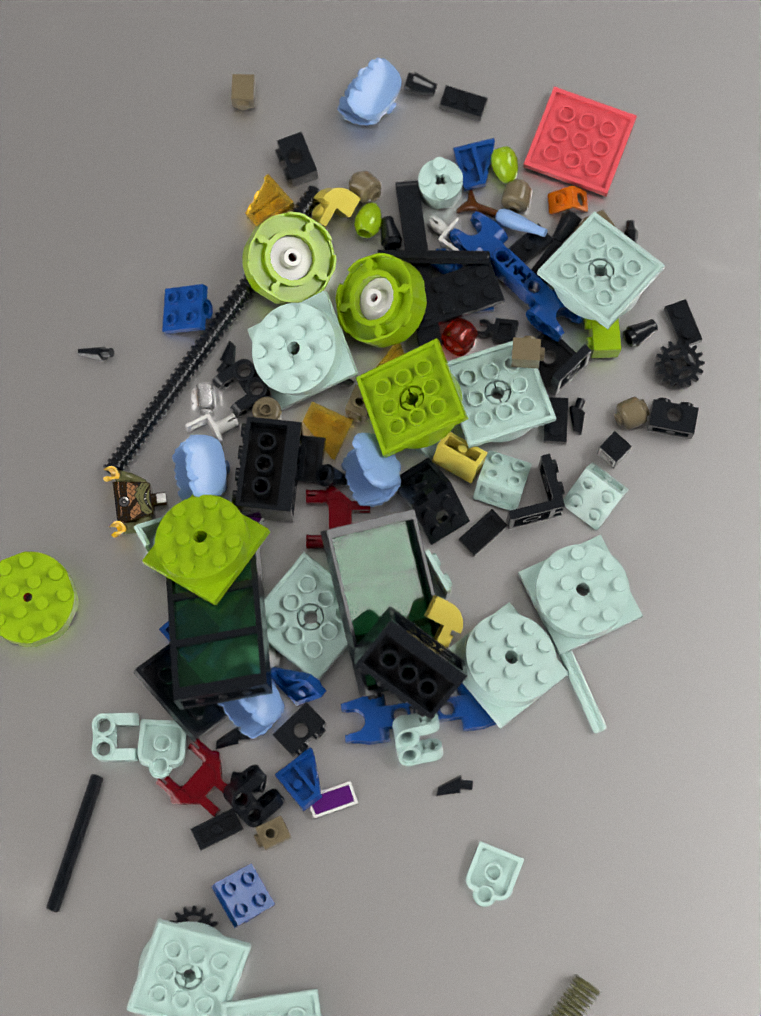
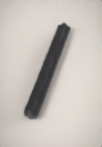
[379,250,491,264]

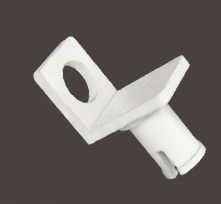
[427,215,462,251]
[186,413,239,446]

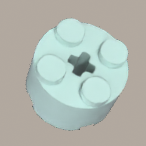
[418,157,463,209]

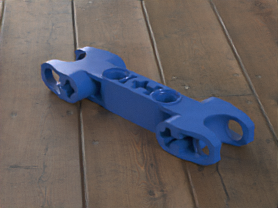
[449,211,584,342]
[341,683,496,745]

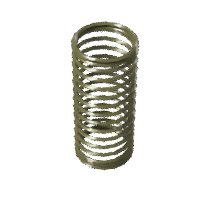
[548,975,601,1016]

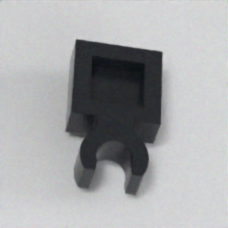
[477,318,519,343]

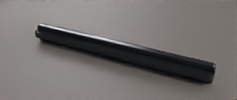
[46,774,103,912]

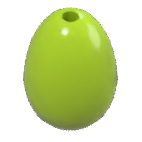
[491,146,518,184]
[354,202,382,238]

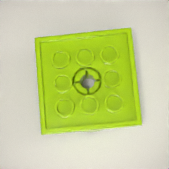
[355,338,469,458]
[142,494,270,606]

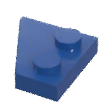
[453,138,495,192]
[271,667,327,706]
[275,747,322,811]

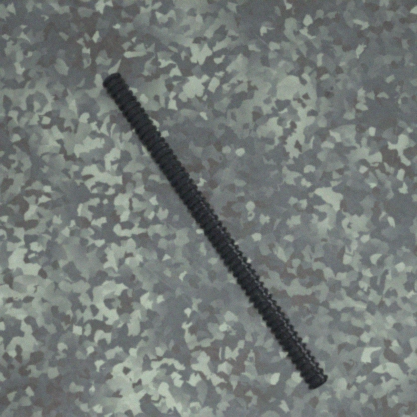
[103,186,321,475]

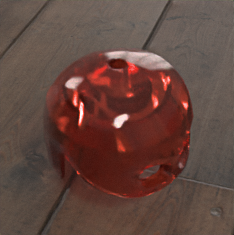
[441,318,478,356]

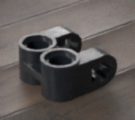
[212,359,270,418]
[223,765,285,828]

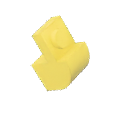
[312,188,361,227]
[424,595,463,647]

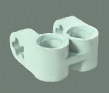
[91,713,139,762]
[392,713,443,766]

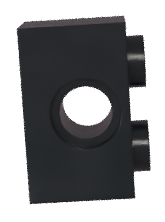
[275,131,318,187]
[647,398,699,439]
[273,702,327,757]

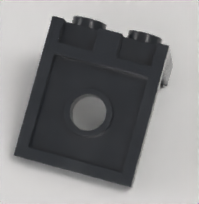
[536,333,592,396]
[506,454,565,529]
[397,457,470,545]

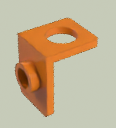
[548,185,588,215]

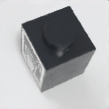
[597,431,632,468]

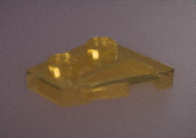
[245,174,295,227]

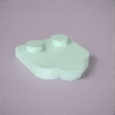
[137,719,187,779]
[466,841,524,907]

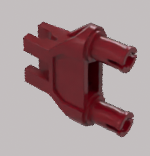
[306,486,371,551]
[155,739,227,817]

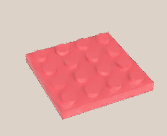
[523,86,637,197]

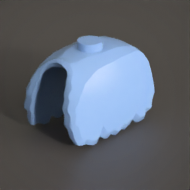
[337,58,402,126]
[341,433,401,507]
[172,435,230,501]
[217,664,285,739]

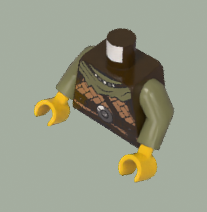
[103,466,168,538]

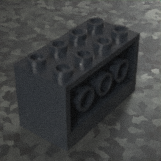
[232,416,304,522]
[355,606,467,720]

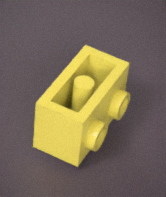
[432,432,488,483]

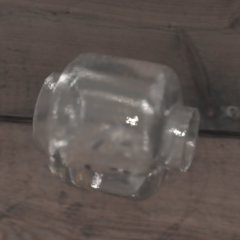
[191,382,221,417]

